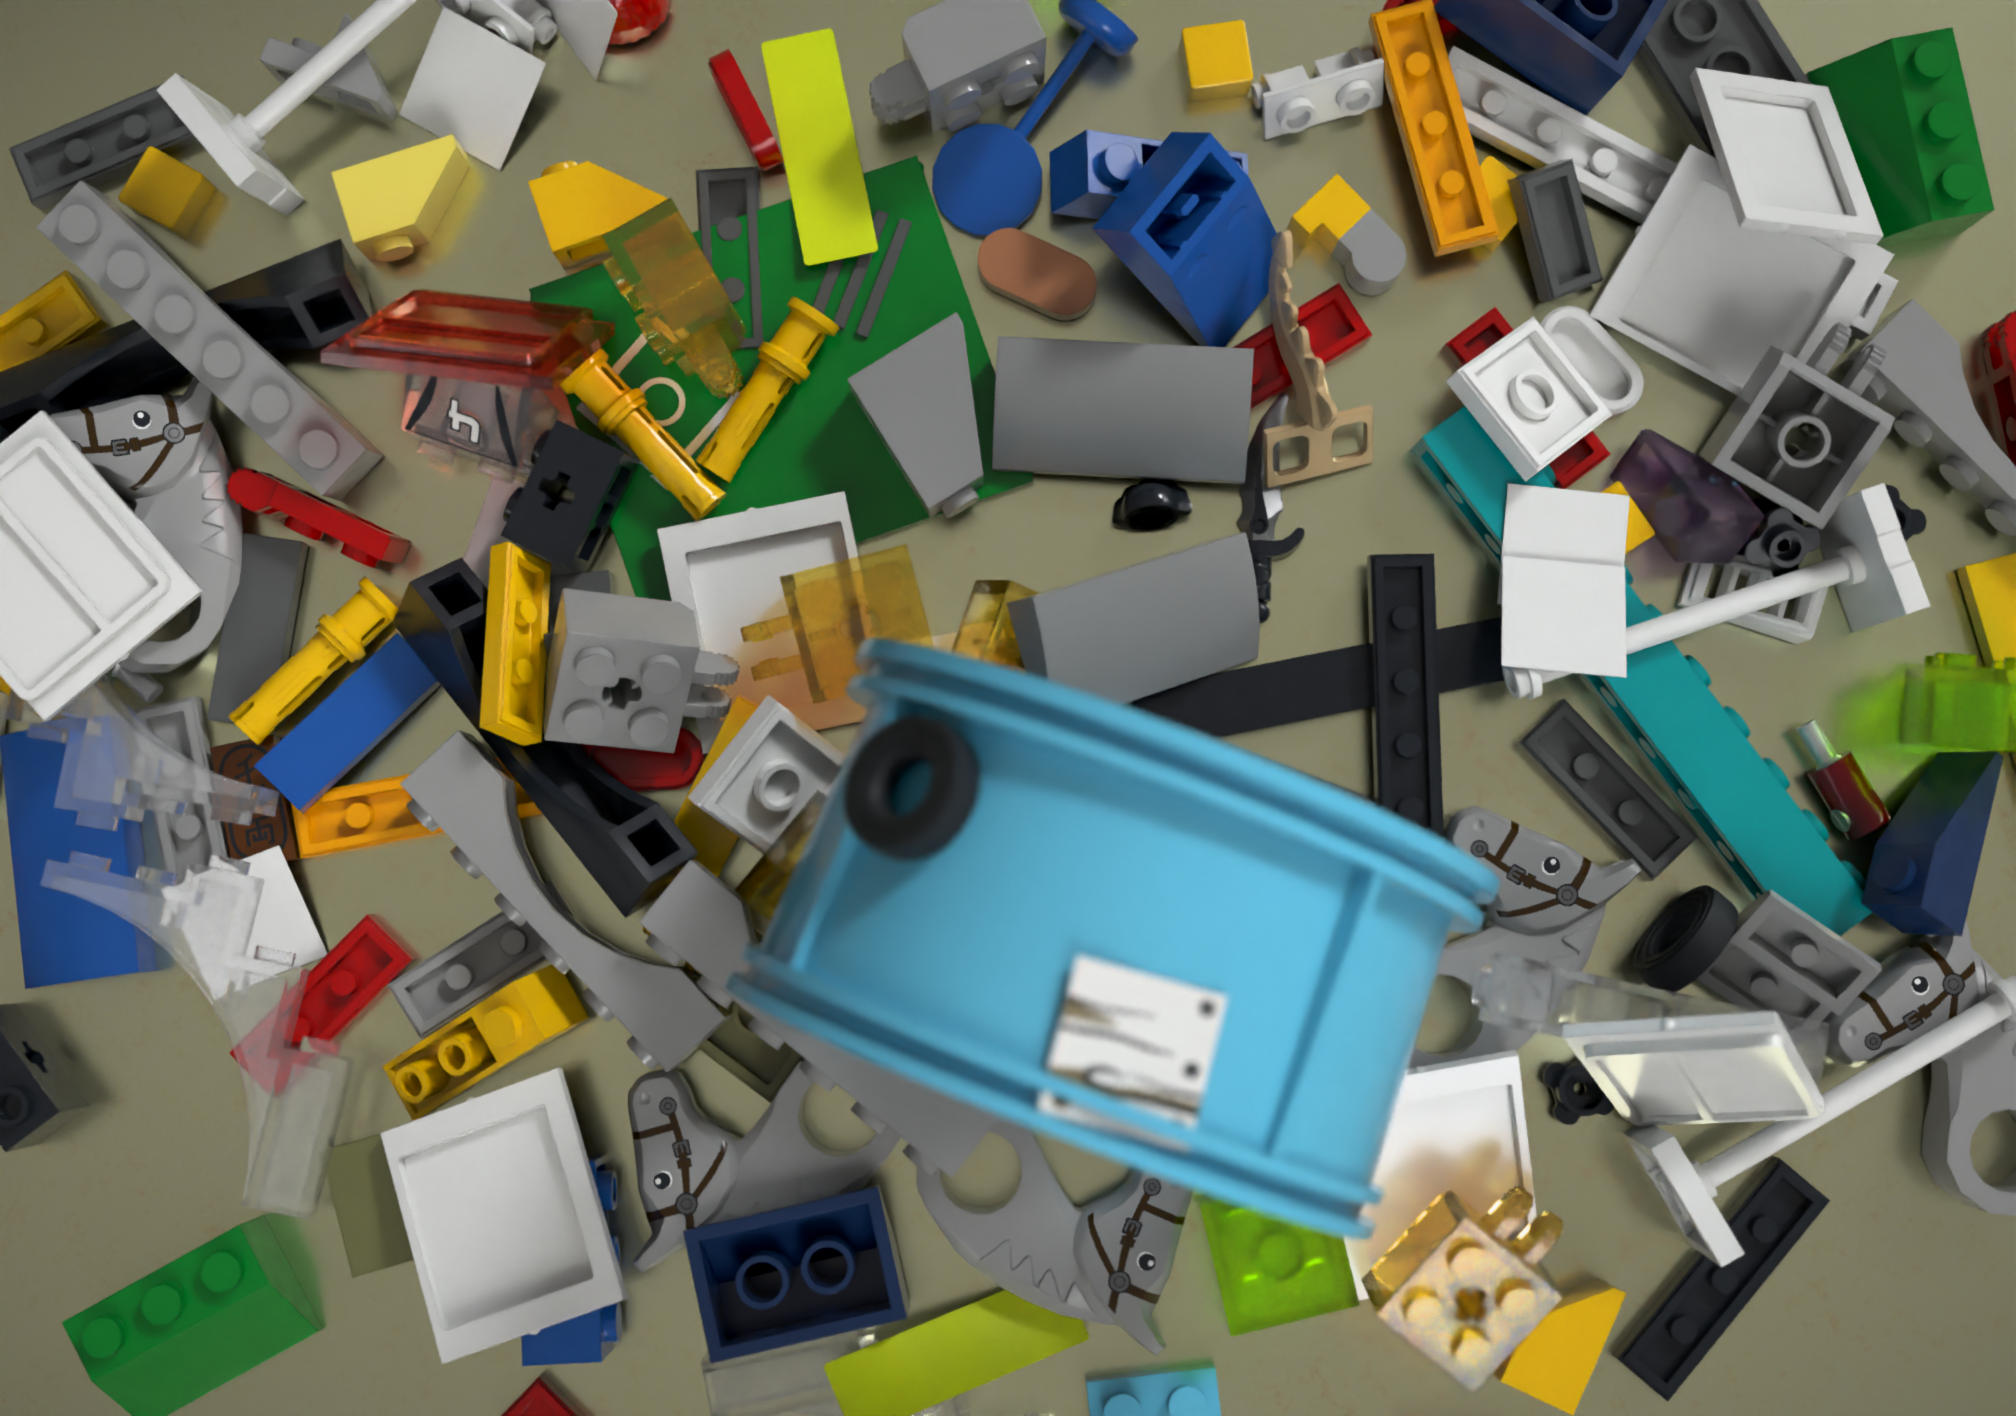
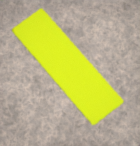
[761,28,878,266]
[824,1290,1089,1416]

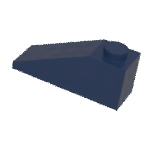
[1861,751,2004,936]

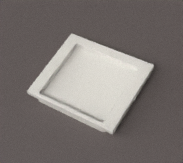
[1590,144,1895,396]
[0,410,203,721]
[657,491,875,754]
[1563,1011,1825,1126]
[1342,1050,1543,1301]
[380,1068,628,1364]

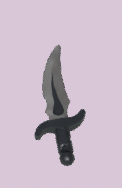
[1237,393,1305,624]

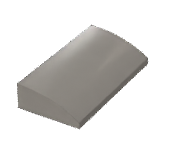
[992,336,1254,484]
[1006,532,1260,705]

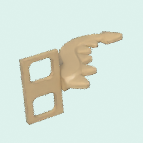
[1263,230,1373,488]

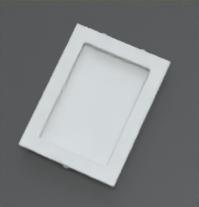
[1689,67,1883,245]

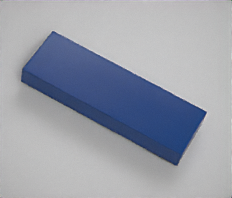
[254,633,441,814]

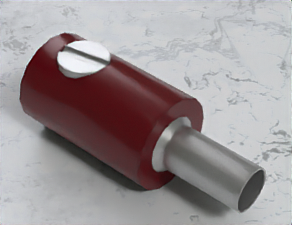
[1796,719,1891,841]

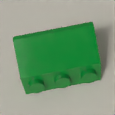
[1806,27,1994,247]
[62,1215,322,1416]

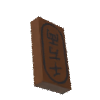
[210,734,302,863]

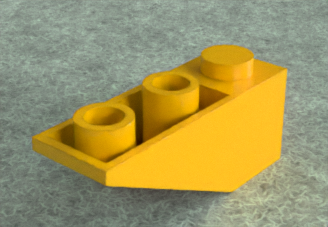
[382,964,589,1121]

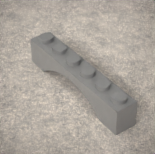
[36,180,384,501]
[1838,299,2016,538]
[400,730,733,1072]
[639,860,1001,1178]

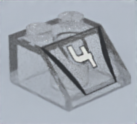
[401,342,560,485]

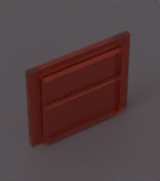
[321,289,615,390]

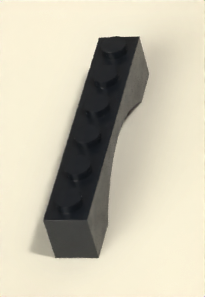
[0,238,373,443]
[392,557,698,918]

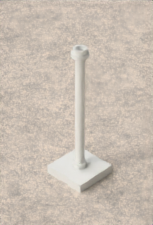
[157,0,417,216]
[1502,483,1930,700]
[1623,975,2016,1267]

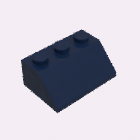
[1434,0,1668,116]
[683,1185,910,1364]

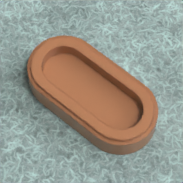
[977,228,1097,320]

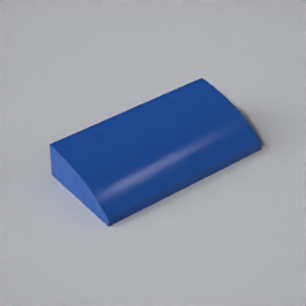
[0,716,157,989]

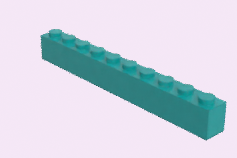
[1411,406,1872,936]

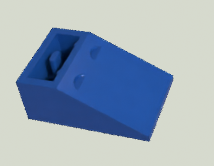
[1092,132,1277,347]

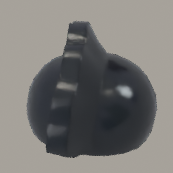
[1112,479,1192,531]

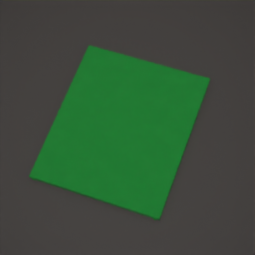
[529,155,1034,601]

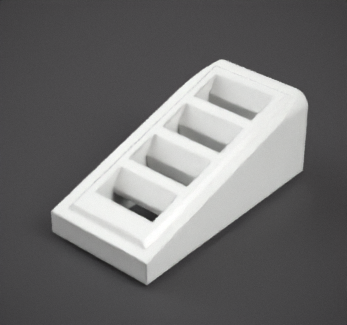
[1677,544,1829,644]

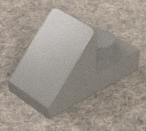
[259,14,398,122]

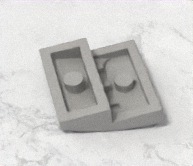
[1697,889,1882,1047]

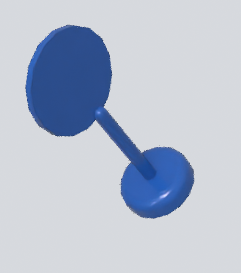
[932,0,1139,236]

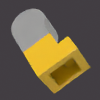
[1286,174,1407,296]

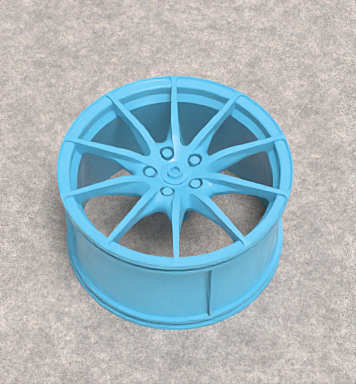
[725,638,1500,1240]

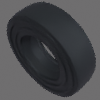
[843,715,980,861]
[1632,885,1738,994]

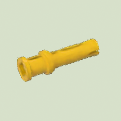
[695,296,840,483]
[560,348,726,521]
[228,576,398,745]

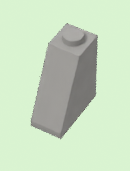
[847,312,983,518]

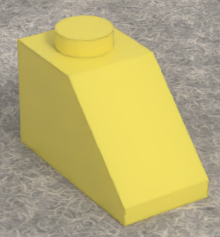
[331,134,470,262]

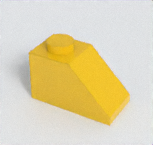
[528,161,681,269]
[1486,1278,1627,1415]

